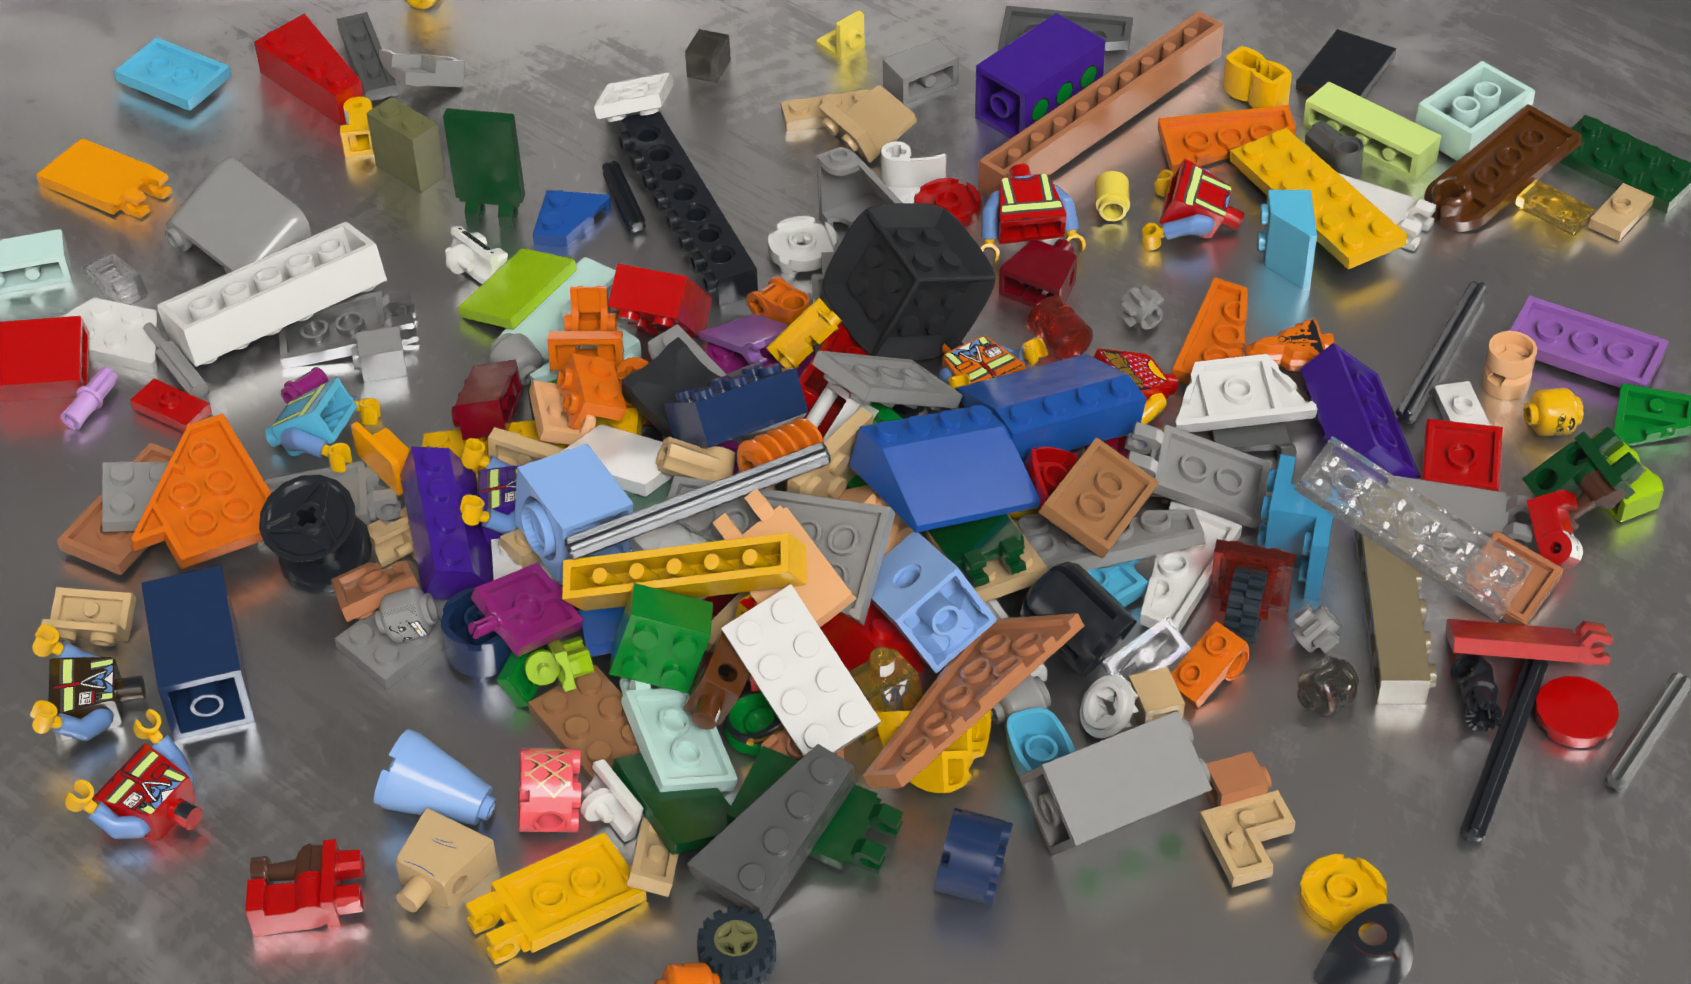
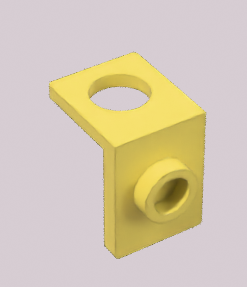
[816,10,865,61]

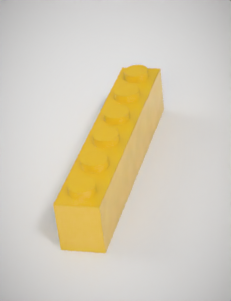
[562,532,807,611]

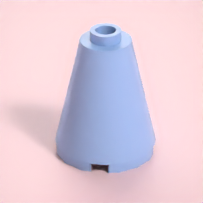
[374,729,497,826]

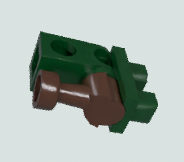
[1522,426,1645,532]

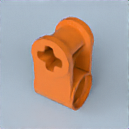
[746,276,810,325]

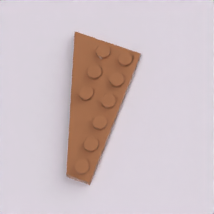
[863,613,1084,789]

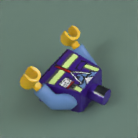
[460,438,522,544]

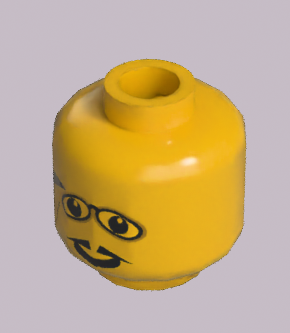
[1524,388,1583,437]

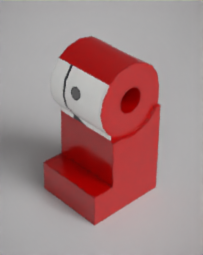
[1526,489,1583,569]

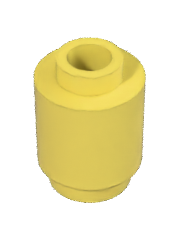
[1095,171,1130,221]

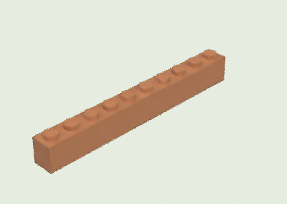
[978,11,1224,198]

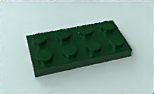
[1559,115,1691,214]

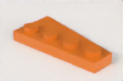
[1157,105,1296,174]
[1172,277,1248,384]

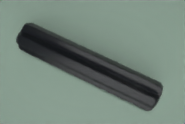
[602,160,646,233]

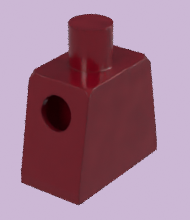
[999,239,1077,317]

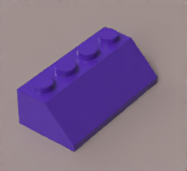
[1300,343,1421,488]
[400,446,493,600]

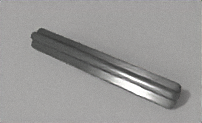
[1604,672,1691,791]

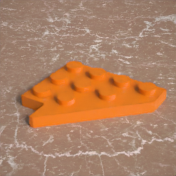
[131,413,271,569]

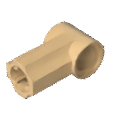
[655,437,736,481]

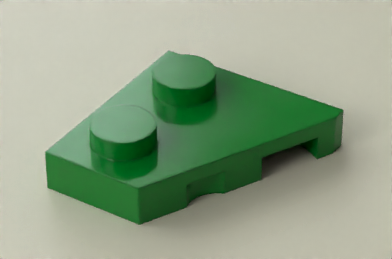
[1613,383,1691,447]

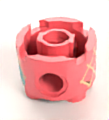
[518,748,581,833]

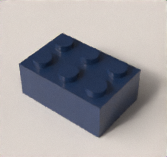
[664,363,809,448]

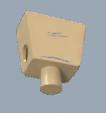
[396,808,498,913]

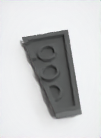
[997,6,1133,51]

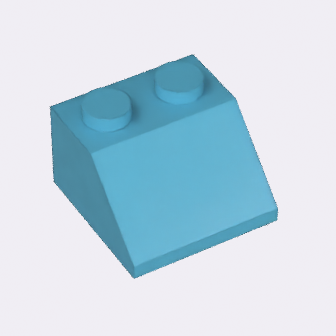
[1257,190,1317,289]

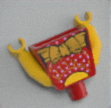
[1093,348,1178,443]

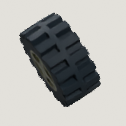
[697,906,776,984]

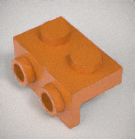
[557,353,627,430]

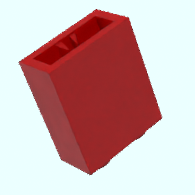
[0,316,90,403]

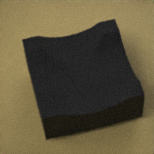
[622,337,721,438]

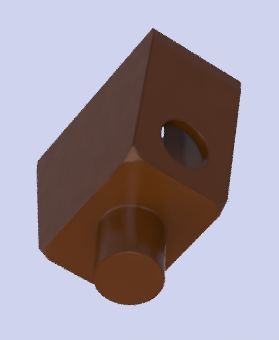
[683,631,750,730]

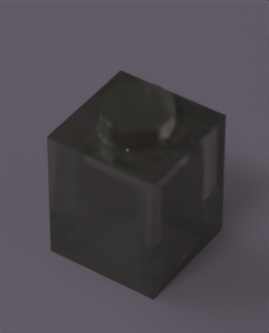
[685,29,731,83]

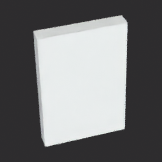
[561,424,673,497]

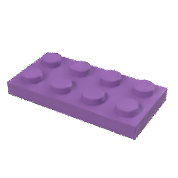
[1510,295,1669,388]

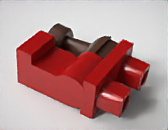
[245,839,365,937]

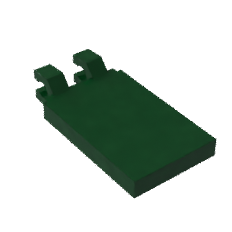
[443,108,525,229]
[922,514,1027,588]
[727,746,904,874]

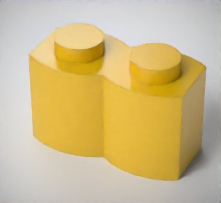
[1223,46,1292,108]

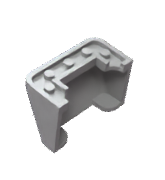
[817,147,903,230]
[165,157,312,274]

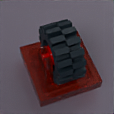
[1210,539,1296,643]

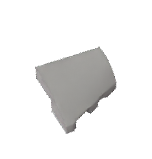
[379,49,465,87]

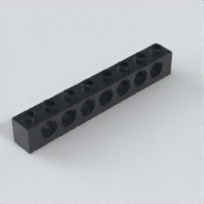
[618,111,758,306]

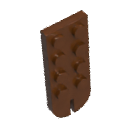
[1424,104,1582,232]

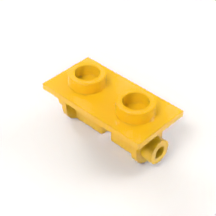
[766,298,842,369]

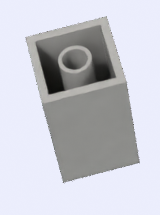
[1019,710,1212,856]

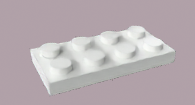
[721,584,881,757]

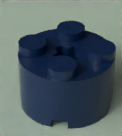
[440,587,512,683]
[933,808,1013,906]

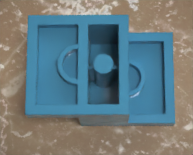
[1257,454,1338,601]

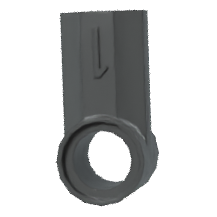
[1305,120,1364,179]

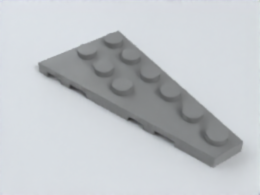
[667,475,895,625]
[1014,509,1205,571]

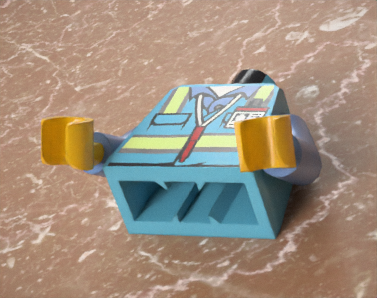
[265,377,381,473]

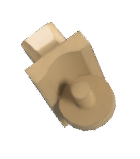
[367,507,416,568]

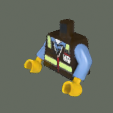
[30,624,146,743]

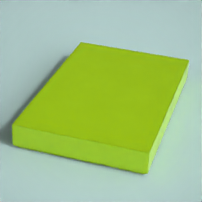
[457,248,577,330]

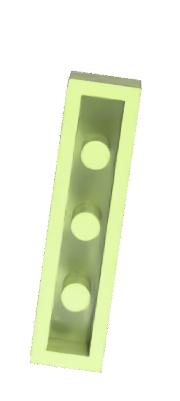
[1303,82,1441,181]

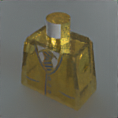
[849,647,924,745]

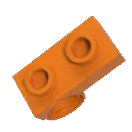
[1171,621,1250,709]

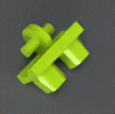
[524,636,594,692]

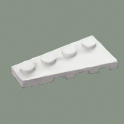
[1140,499,1242,638]

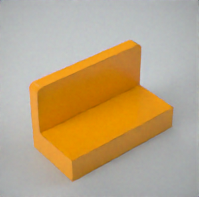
[351,421,410,496]

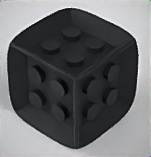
[822,203,996,360]

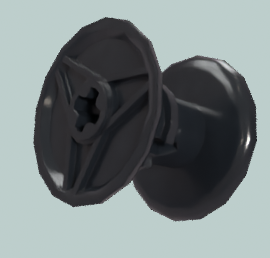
[259,474,372,594]

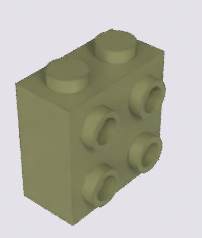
[366,97,445,193]

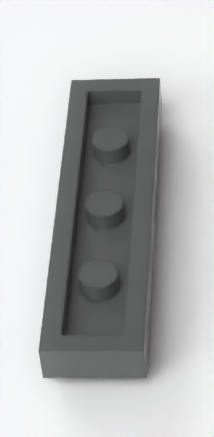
[336,12,398,101]

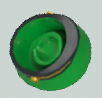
[725,691,784,756]

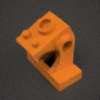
[547,285,625,371]

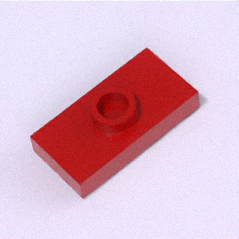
[130,378,212,432]

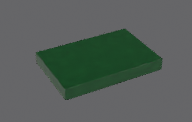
[612,753,731,855]

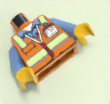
[938,336,1048,408]

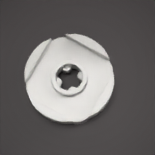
[768,216,837,275]

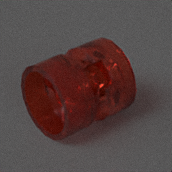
[1027,295,1093,361]

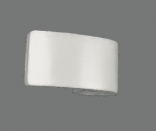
[881,141,946,187]

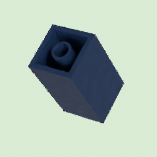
[141,565,255,741]

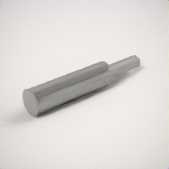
[143,322,209,399]

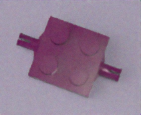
[468,562,584,657]

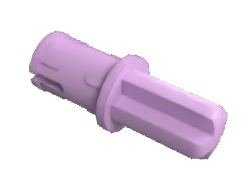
[60,367,118,430]

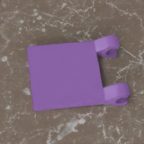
[699,314,814,365]

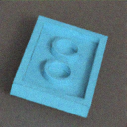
[114,37,232,111]

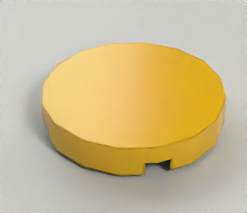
[1300,854,1387,932]

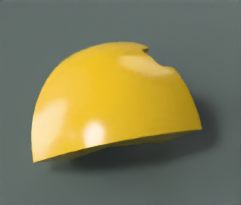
[876,710,991,794]

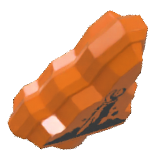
[1244,319,1335,373]

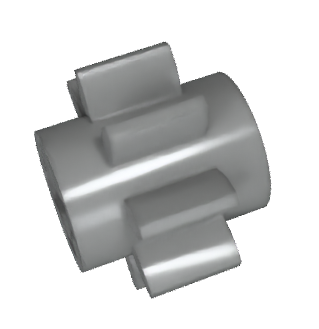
[1119,285,1165,331]
[1292,603,1342,654]

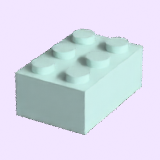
[1415,61,1535,161]

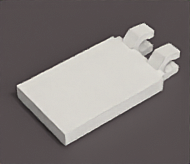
[1338,173,1436,251]

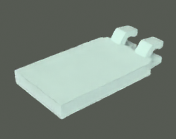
[619,677,738,792]

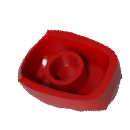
[1024,447,1079,511]

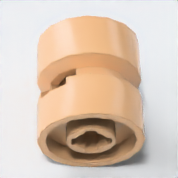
[1481,331,1537,401]

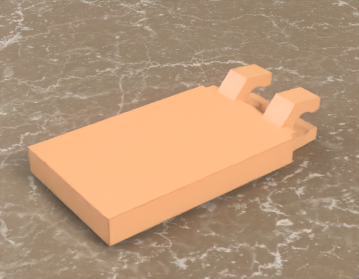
[712,488,857,627]

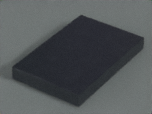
[1295,29,1396,98]

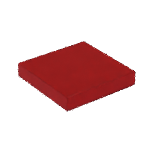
[1421,419,1503,492]

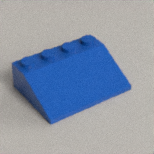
[956,354,1147,463]
[849,405,1041,533]

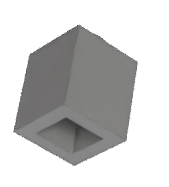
[351,326,407,383]

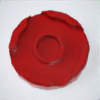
[914,178,982,227]
[1534,676,1619,748]

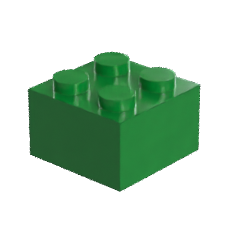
[609,583,713,693]

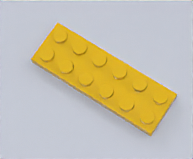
[1230,128,1407,270]

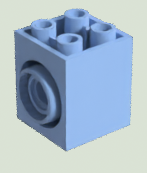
[515,444,634,584]
[871,531,997,673]

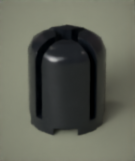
[1020,561,1137,677]

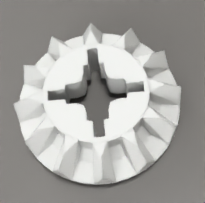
[1080,675,1139,740]

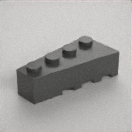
[687,744,857,920]

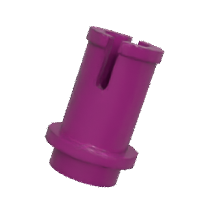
[281,367,329,404]

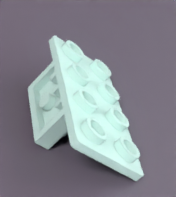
[499,257,616,363]

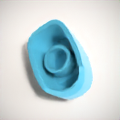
[1006,707,1075,777]

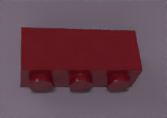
[451,359,524,440]

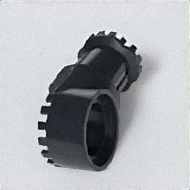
[1450,654,1502,732]

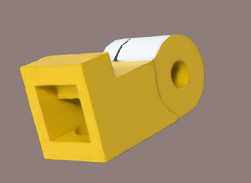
[340,97,374,157]

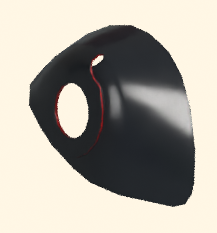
[1314,903,1414,984]

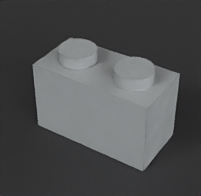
[883,38,959,105]

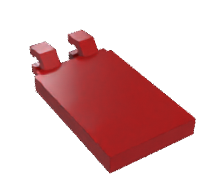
[1445,619,1613,665]

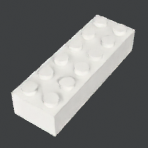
[156,221,387,367]

